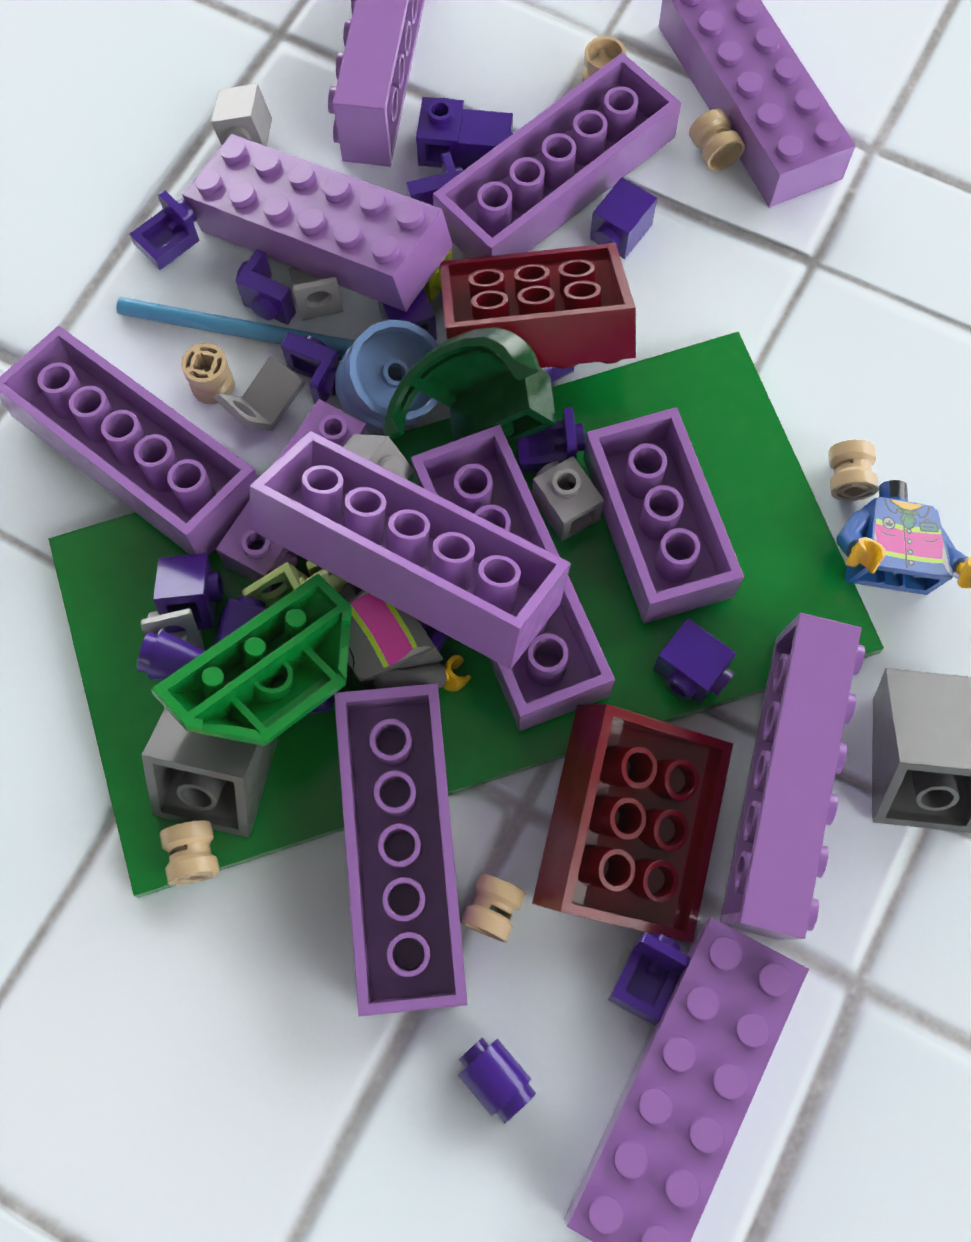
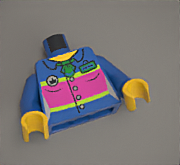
[836,480,971,595]

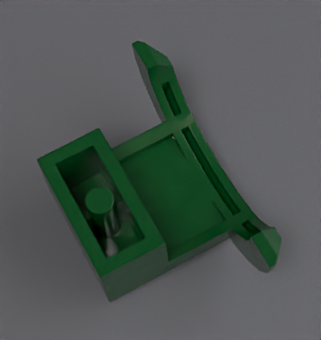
[383,327,556,444]

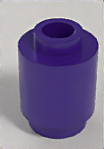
[457,1037,536,1124]

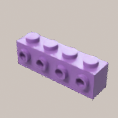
[216,399,369,592]

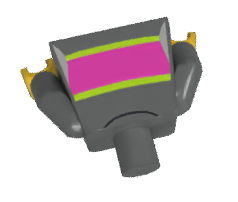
[340,582,471,692]

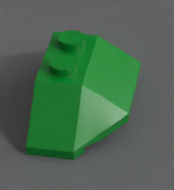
[151,574,352,746]

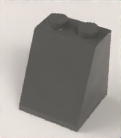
[872,668,971,833]
[141,708,279,838]

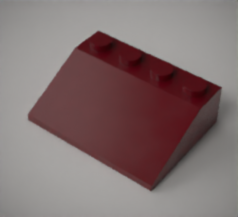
[440,243,636,369]
[532,704,734,943]

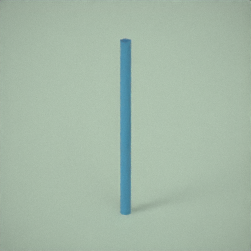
[116,297,355,356]

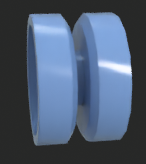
[335,319,439,434]

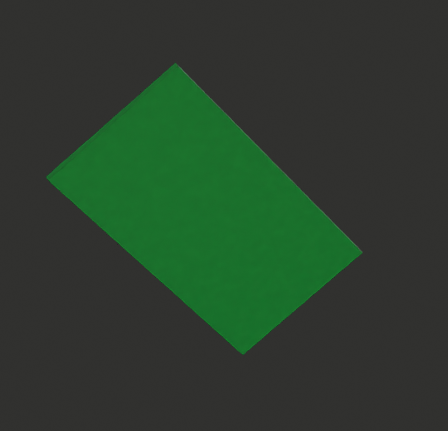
[48,331,884,898]

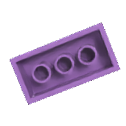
[583,407,744,624]

